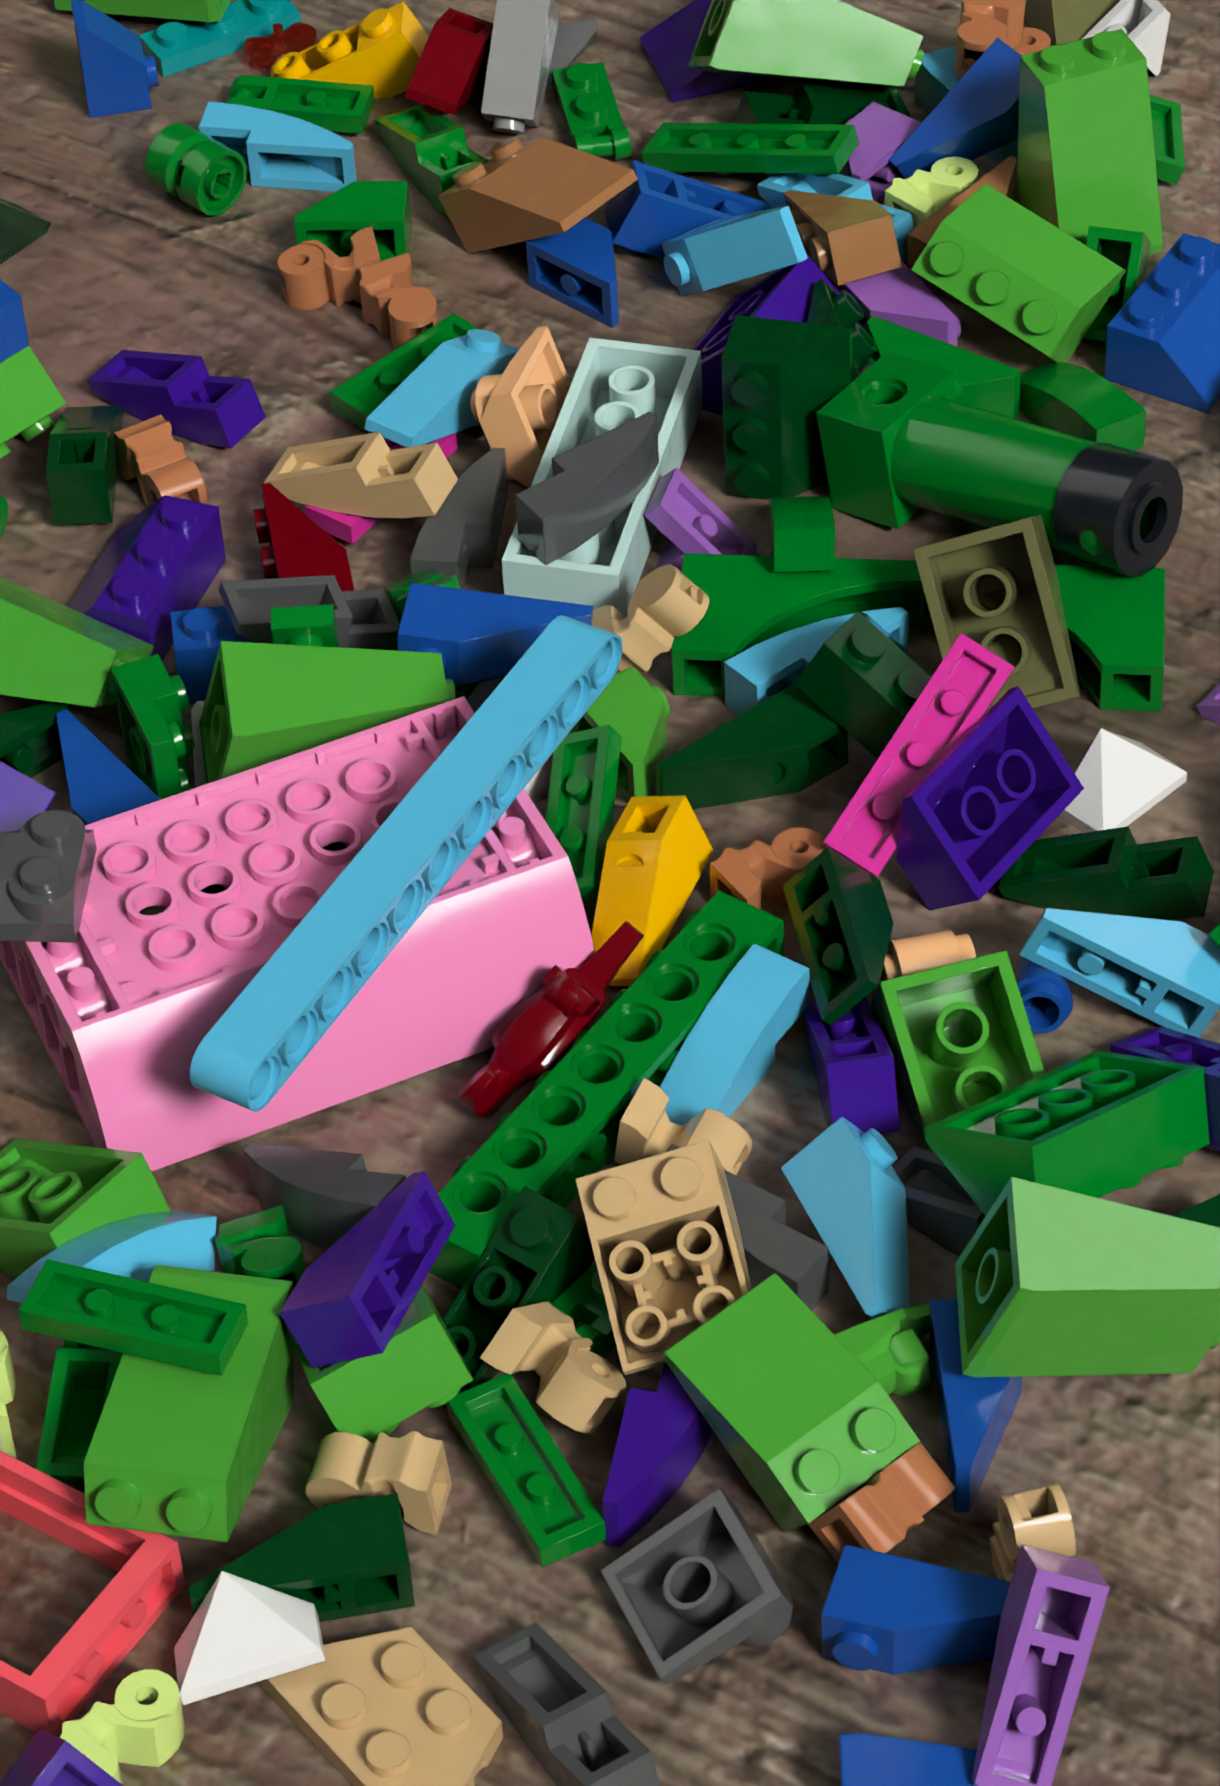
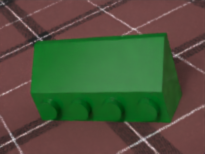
[924,1050,1210,1216]

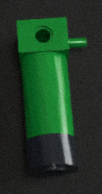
[816,352,1183,577]

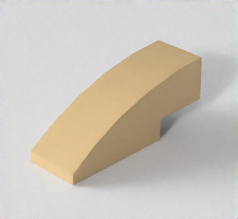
[264,432,458,519]

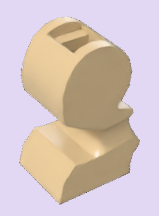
[592,564,710,673]
[614,1078,753,1175]
[480,1301,626,1433]
[305,1431,452,1536]
[989,1482,1076,1582]

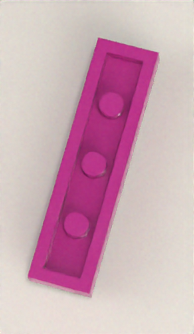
[822,633,1014,878]

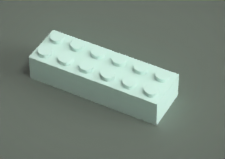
[501,337,703,617]

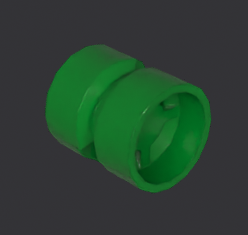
[145,123,247,216]

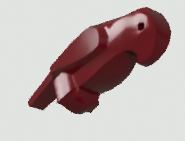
[458,921,644,1118]

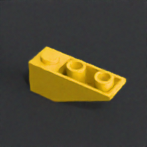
[270,1,429,99]
[591,795,714,986]

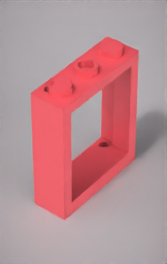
[0,1451,186,1737]

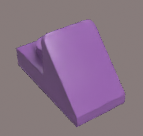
[644,468,758,573]

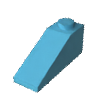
[661,205,808,295]
[364,329,519,447]
[1019,908,1220,1038]
[781,1117,910,1319]

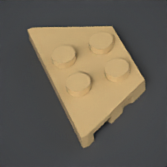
[257,1627,503,1786]

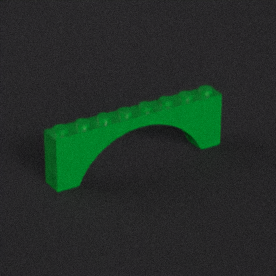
[672,553,1166,712]

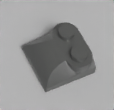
[0,810,97,943]
[600,1488,794,1685]

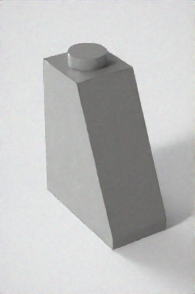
[481,0,560,134]

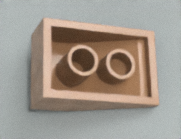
[438,136,638,254]

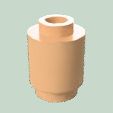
[880,930,976,981]

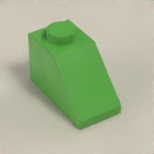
[572,666,670,802]

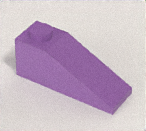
[972,1545,1110,1786]

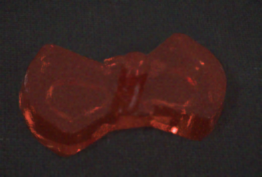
[243,22,319,70]

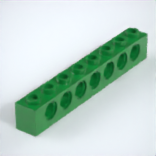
[429,891,784,1289]

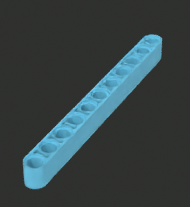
[189,615,623,1112]

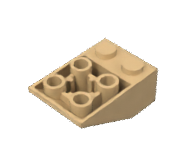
[575,1140,752,1375]

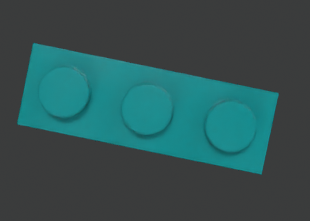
[139,0,302,78]

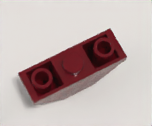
[405,8,493,115]

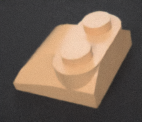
[470,326,571,488]

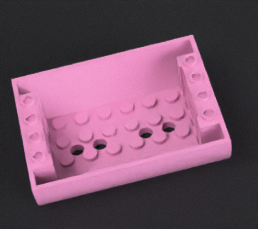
[0,696,603,1172]

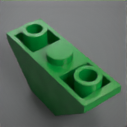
[867,316,1021,419]

